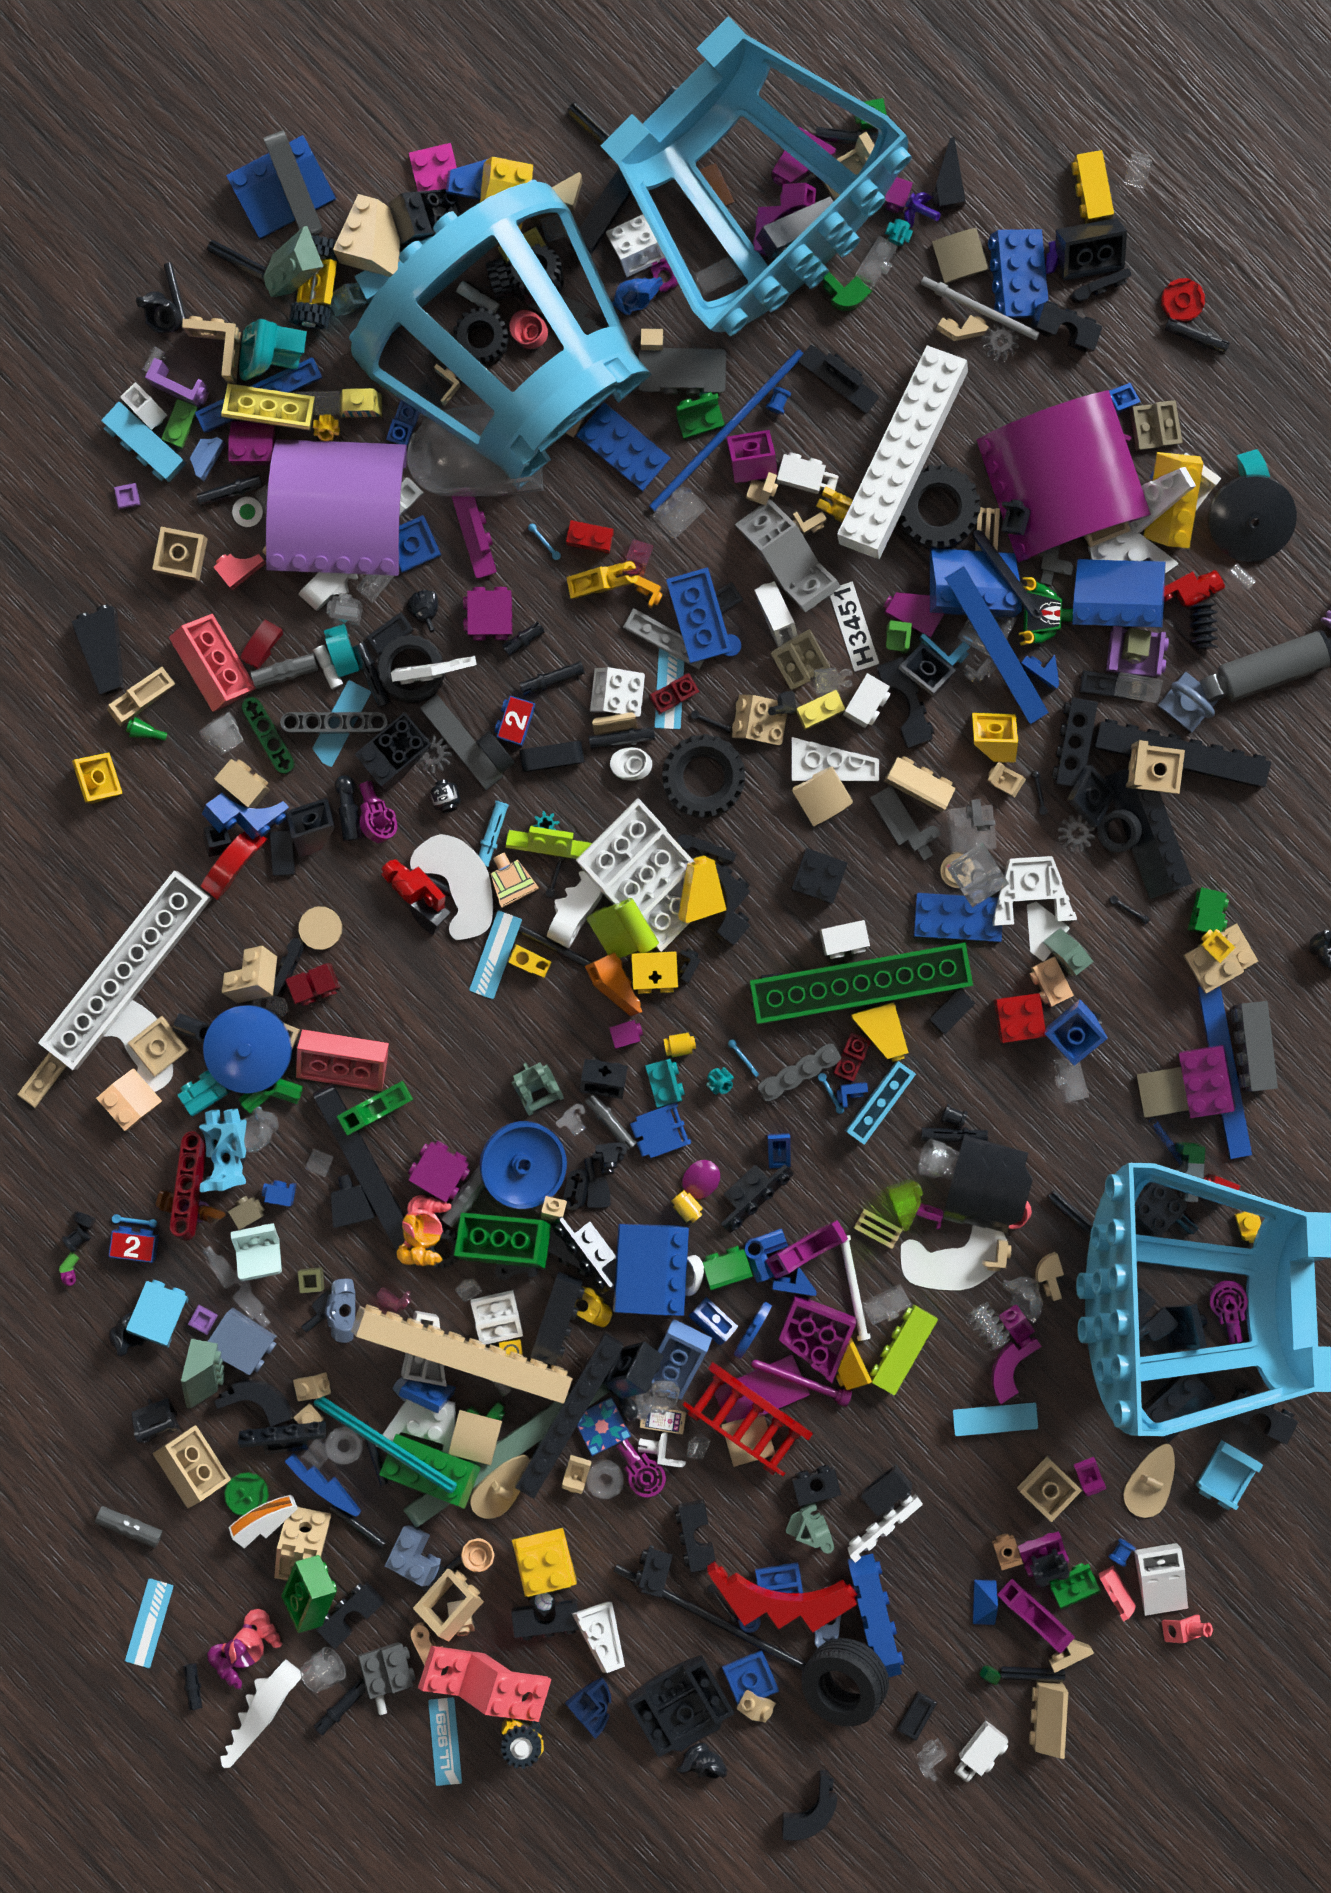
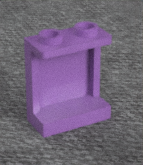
[145,358,209,408]
[1106,626,1169,678]

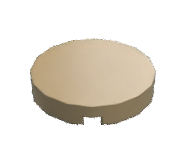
[299,907,342,950]

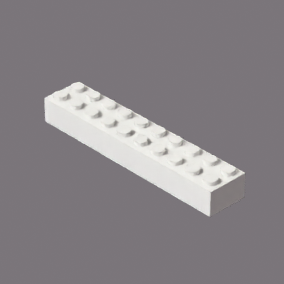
[837,346,968,559]
[39,871,212,1070]

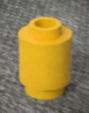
[664,1032,696,1057]
[671,1190,703,1223]

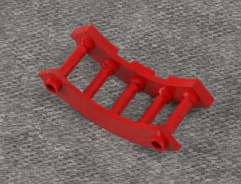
[682,1362,813,1476]

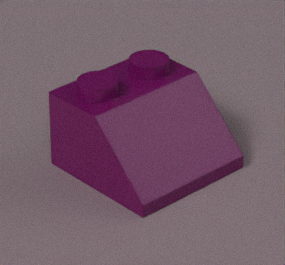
[229,421,275,465]
[727,430,778,483]

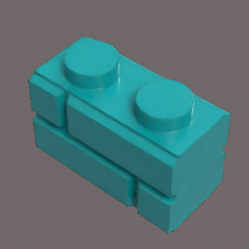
[178,1070,231,1117]

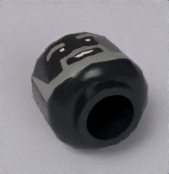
[430,779,461,813]

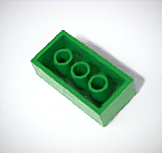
[454,1213,551,1268]
[379,1434,481,1509]

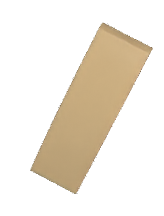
[107,667,175,727]

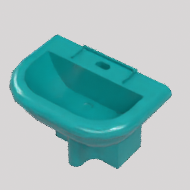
[239,319,307,381]

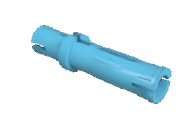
[478,801,509,867]

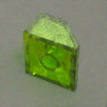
[886,1178,923,1231]

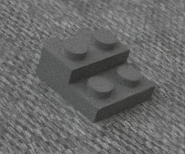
[357,1642,416,1699]

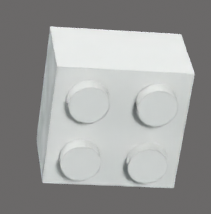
[843,673,891,728]
[819,920,870,959]

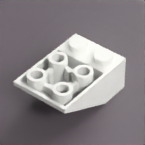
[1134,1543,1188,1616]

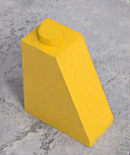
[678,856,726,923]
[851,1002,908,1062]

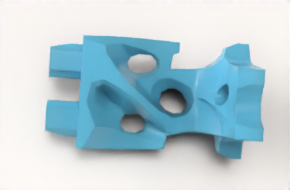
[199,1109,247,1192]

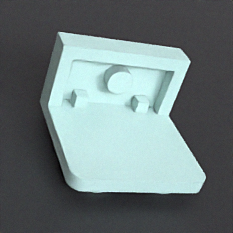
[231,1223,282,1281]

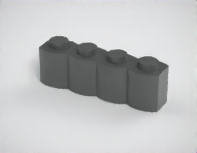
[757,1043,841,1101]

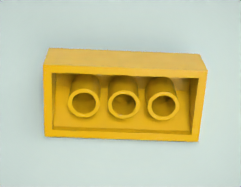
[1143,452,1203,548]

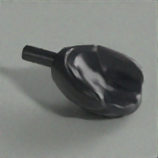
[406,590,439,633]

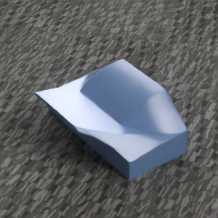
[190,437,226,481]

